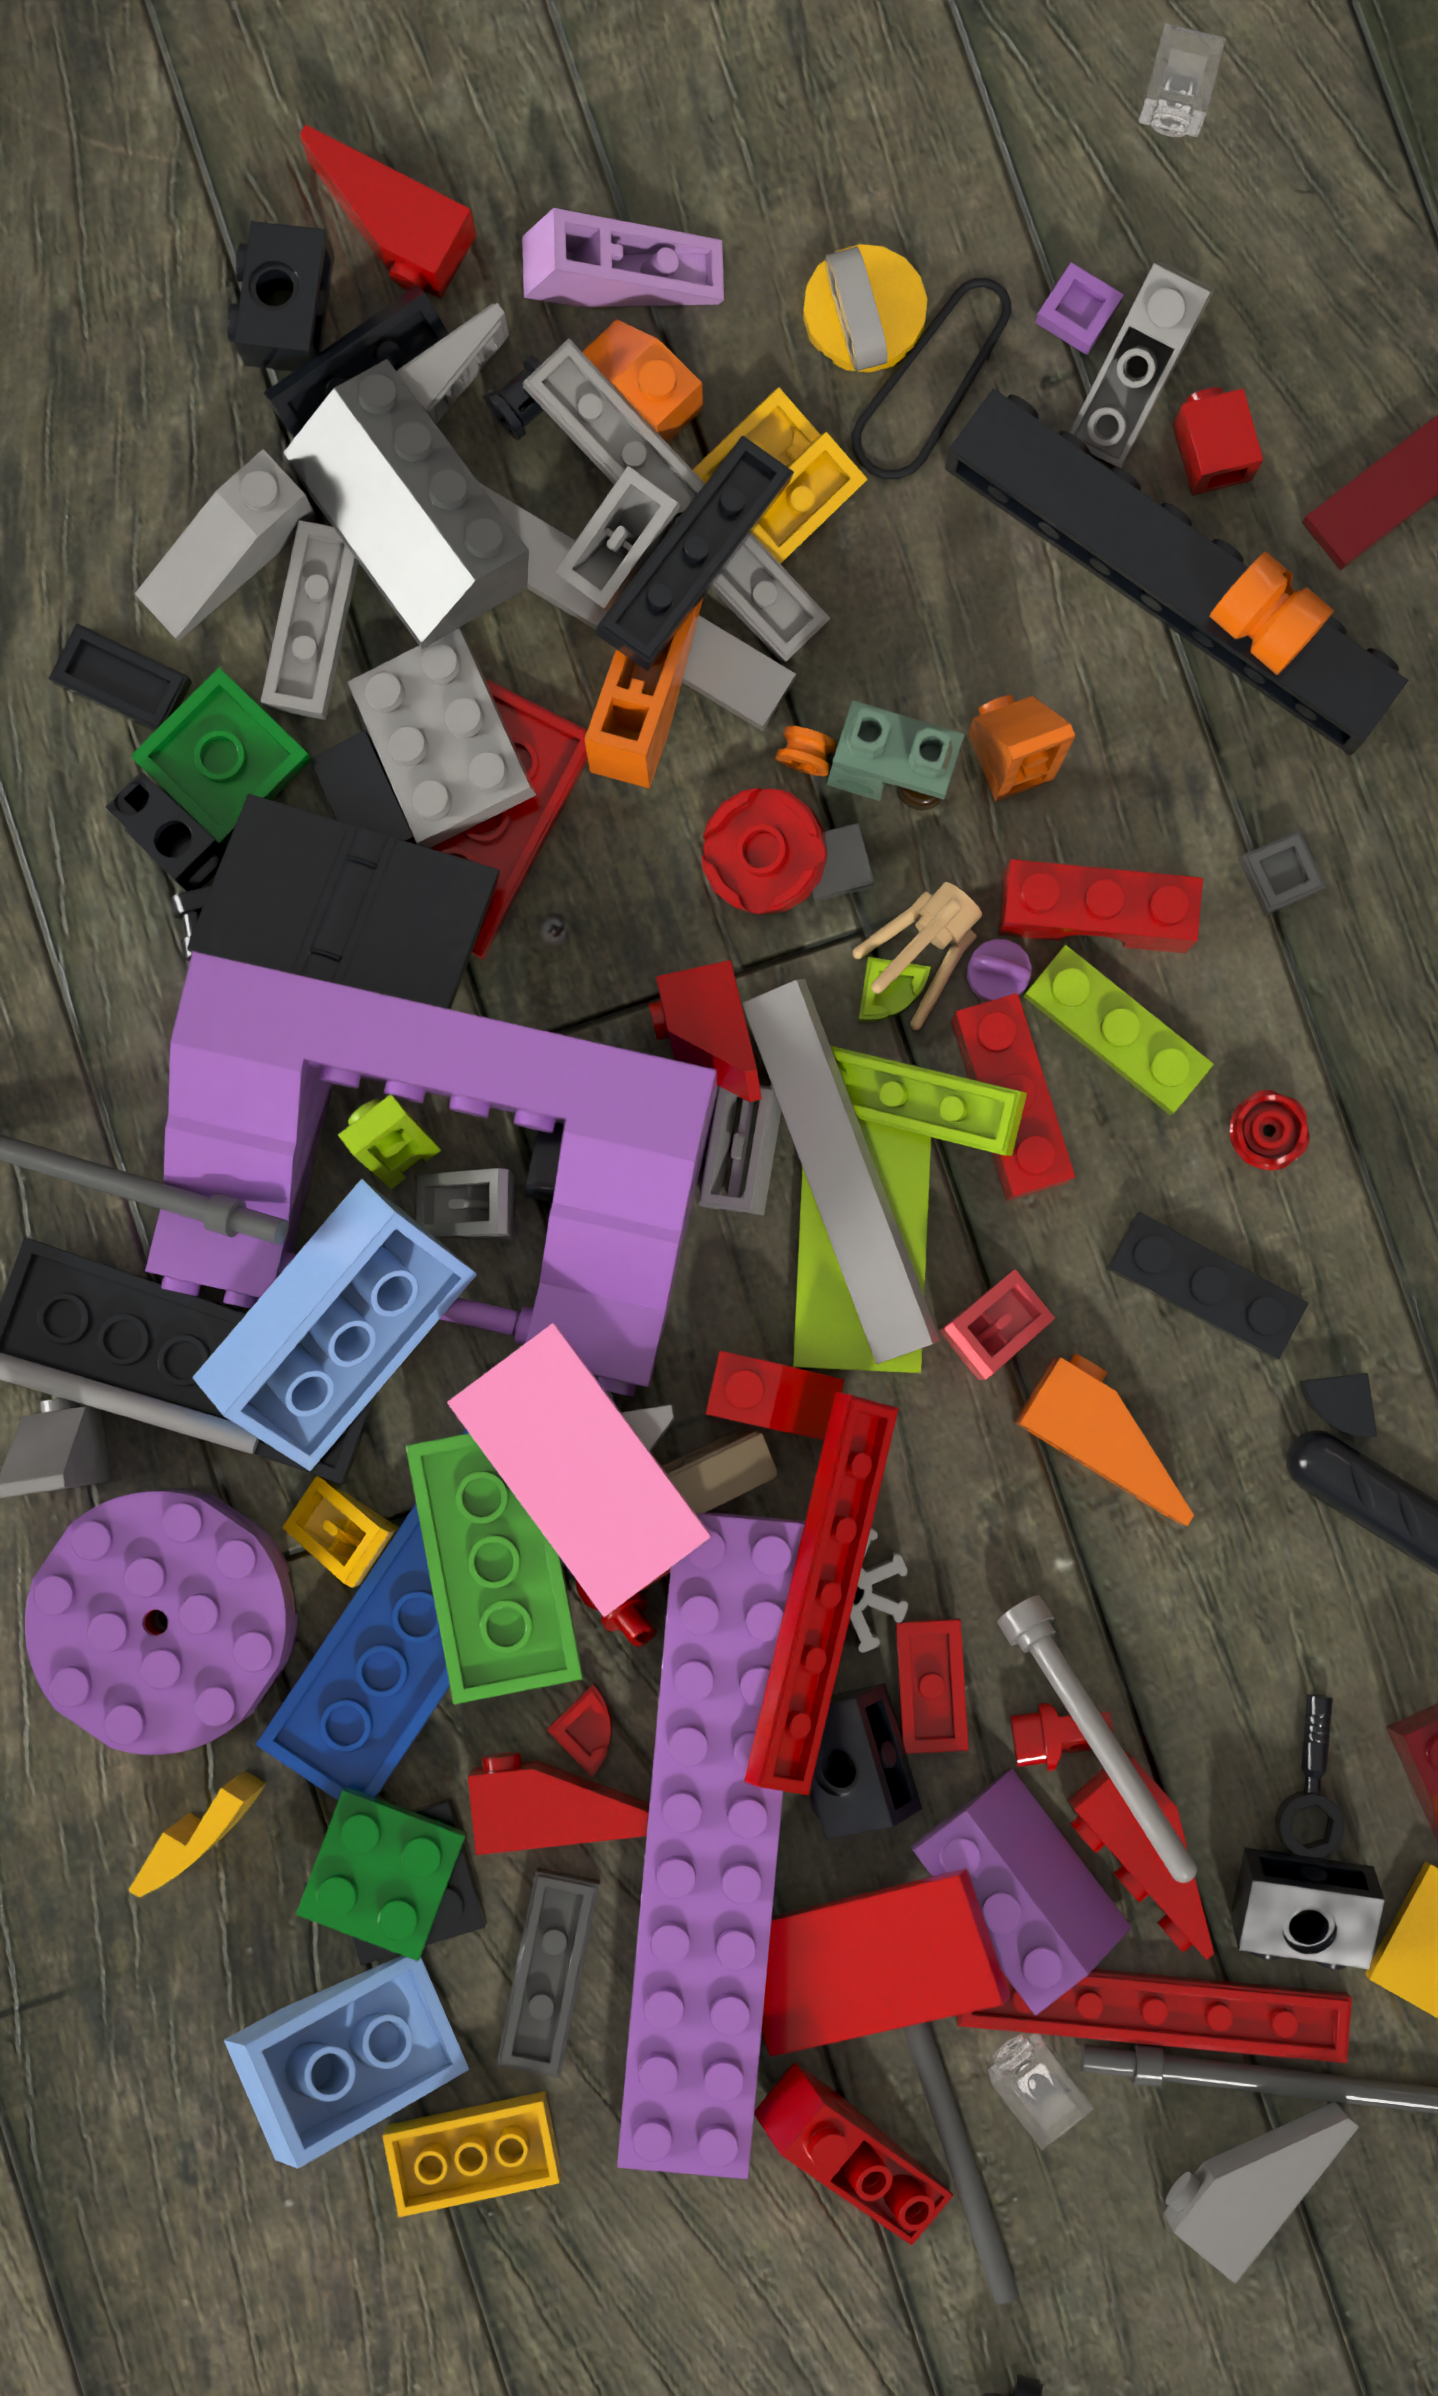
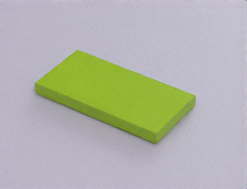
[793,1118,931,1373]

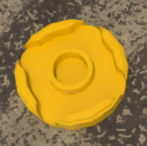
[803,244,927,373]

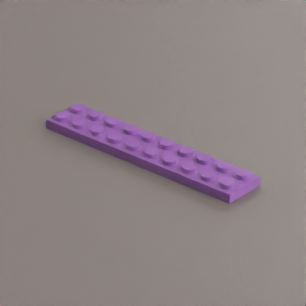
[617,1512,805,2179]

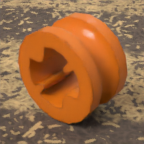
[776,726,838,776]

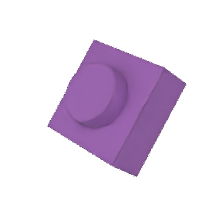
[1035,262,1124,355]

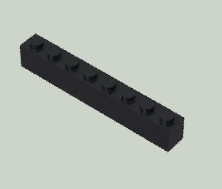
[945,388,1409,756]

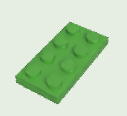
[406,1433,584,1705]

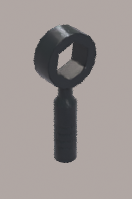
[1275,1694,1344,1858]

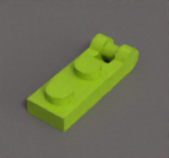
[338,1094,442,1189]

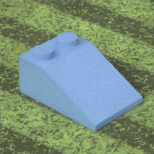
[224,1955,469,2168]

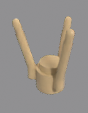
[852,882,982,1031]

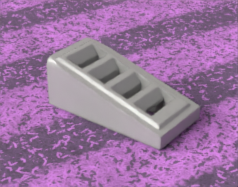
[396,303,509,425]

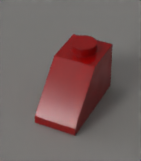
[649,960,762,1102]
[706,1351,845,1440]

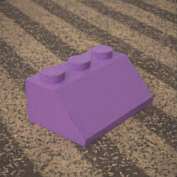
[909,1768,1132,2016]

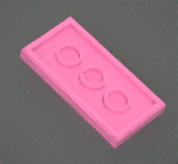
[447,1323,712,1617]

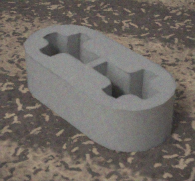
[826,247,887,371]

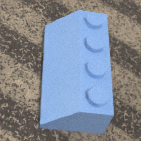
[192,1179,477,1471]

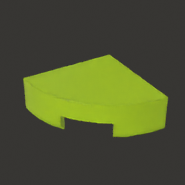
[858,957,931,1023]

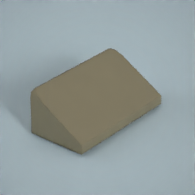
[661,1431,777,1513]

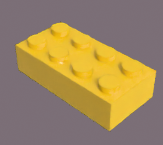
[382,2091,562,2217]

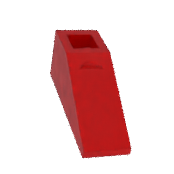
[1067,1749,1214,1960]
[754,2063,954,2245]

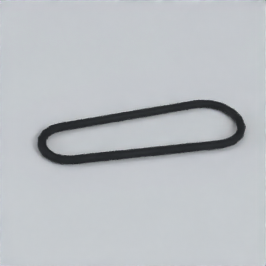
[852,278,1011,479]

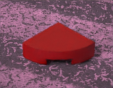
[547,1683,612,1777]

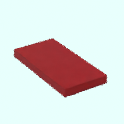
[417,679,588,960]
[761,1868,1010,2057]

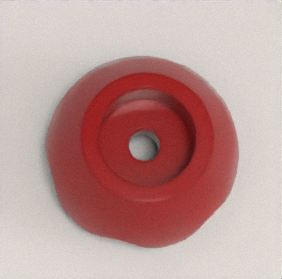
[1229,1090,1310,1170]

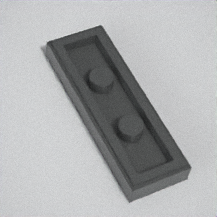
[496,1867,600,2078]

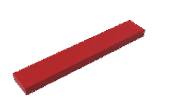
[744,1392,899,1795]
[956,1969,1352,2063]

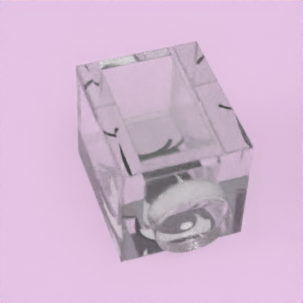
[1138,23,1226,137]
[987,2034,1094,2150]

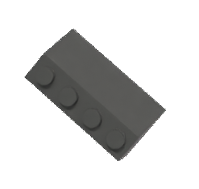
[283,359,529,649]

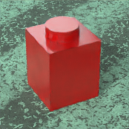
[1173,387,1263,496]

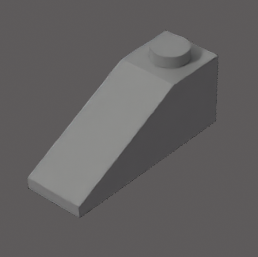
[135,449,317,642]
[0,1398,111,1498]
[1163,2102,1359,2284]

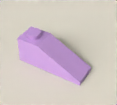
[522,208,724,307]

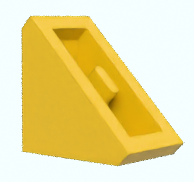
[282,1475,399,1588]

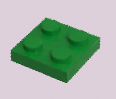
[130,667,311,848]
[296,1787,467,1961]

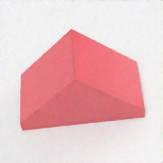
[938,1269,1055,1380]

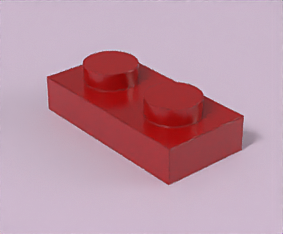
[895,1618,969,1754]

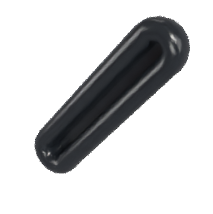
[1286,1431,1438,1575]

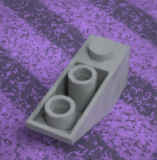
[1070,260,1215,468]

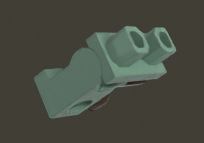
[826,700,964,810]

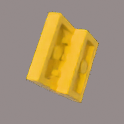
[692,387,868,564]
[128,1770,267,1898]

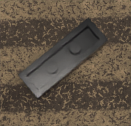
[263,285,449,440]
[1106,1212,1309,1360]

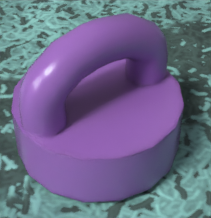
[967,939,1031,1002]

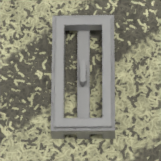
[698,1085,781,1216]

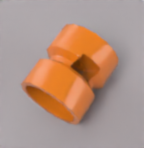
[1209,551,1335,675]

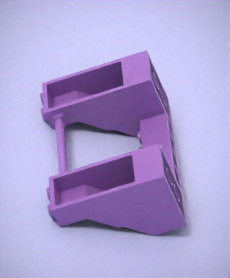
[145,952,718,1397]

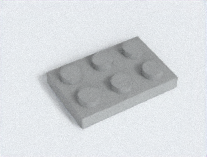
[347,628,537,848]

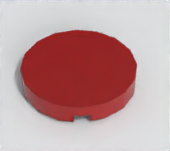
[701,788,828,915]

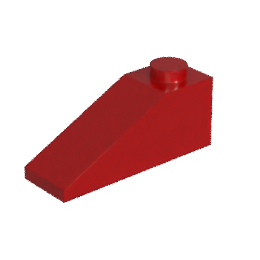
[299,124,476,299]
[468,1752,650,1855]

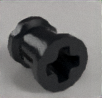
[482,355,544,441]

